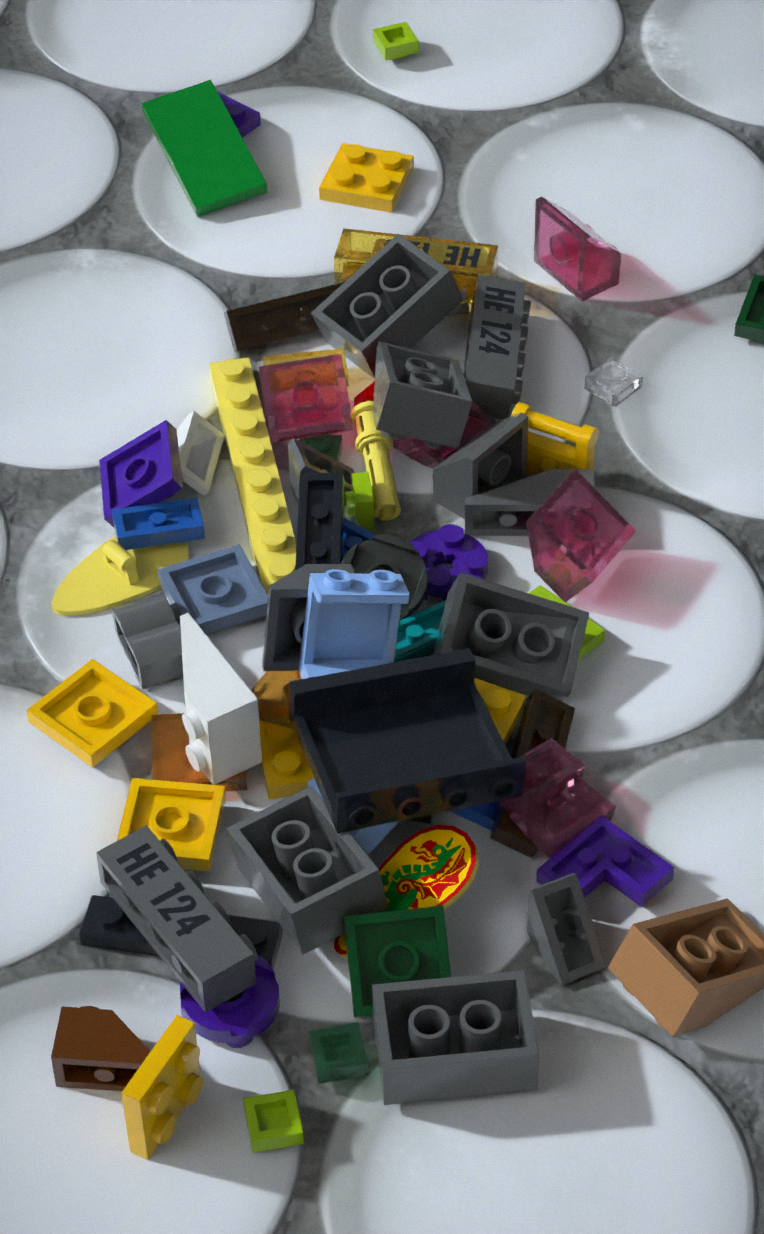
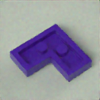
[536,815,674,907]

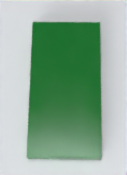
[141,80,268,217]

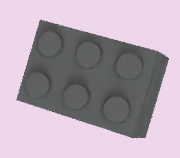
[311,233,464,379]
[227,786,389,955]
[372,970,539,1105]

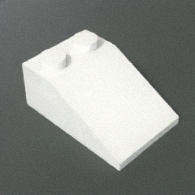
[180,613,262,785]

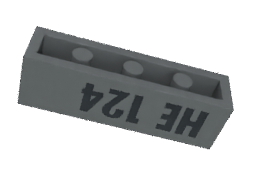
[463,274,531,419]
[96,825,258,1013]

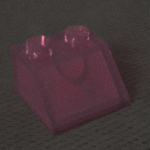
[534,197,621,302]
[259,353,354,443]
[526,468,636,602]

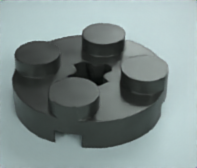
[341,534,428,620]

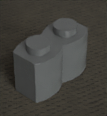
[112,593,183,689]

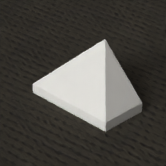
[177,411,225,496]

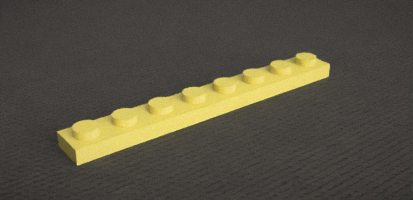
[209,357,296,596]

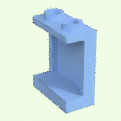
[299,569,410,679]

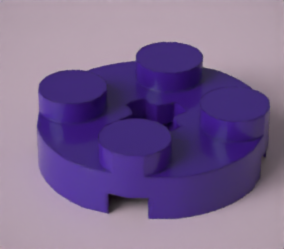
[409,524,488,601]
[180,956,280,1048]

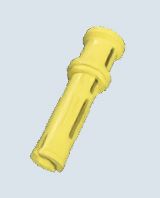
[350,401,401,521]

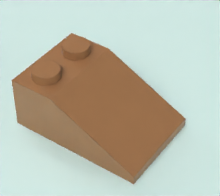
[608,898,764,1037]

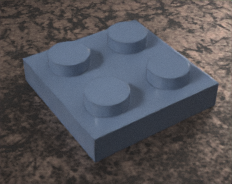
[158,544,268,635]

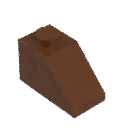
[51,1006,151,1091]

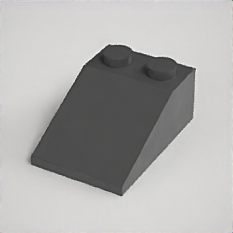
[373,341,472,449]
[432,572,590,697]

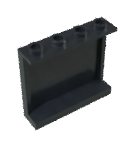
[289,648,526,833]

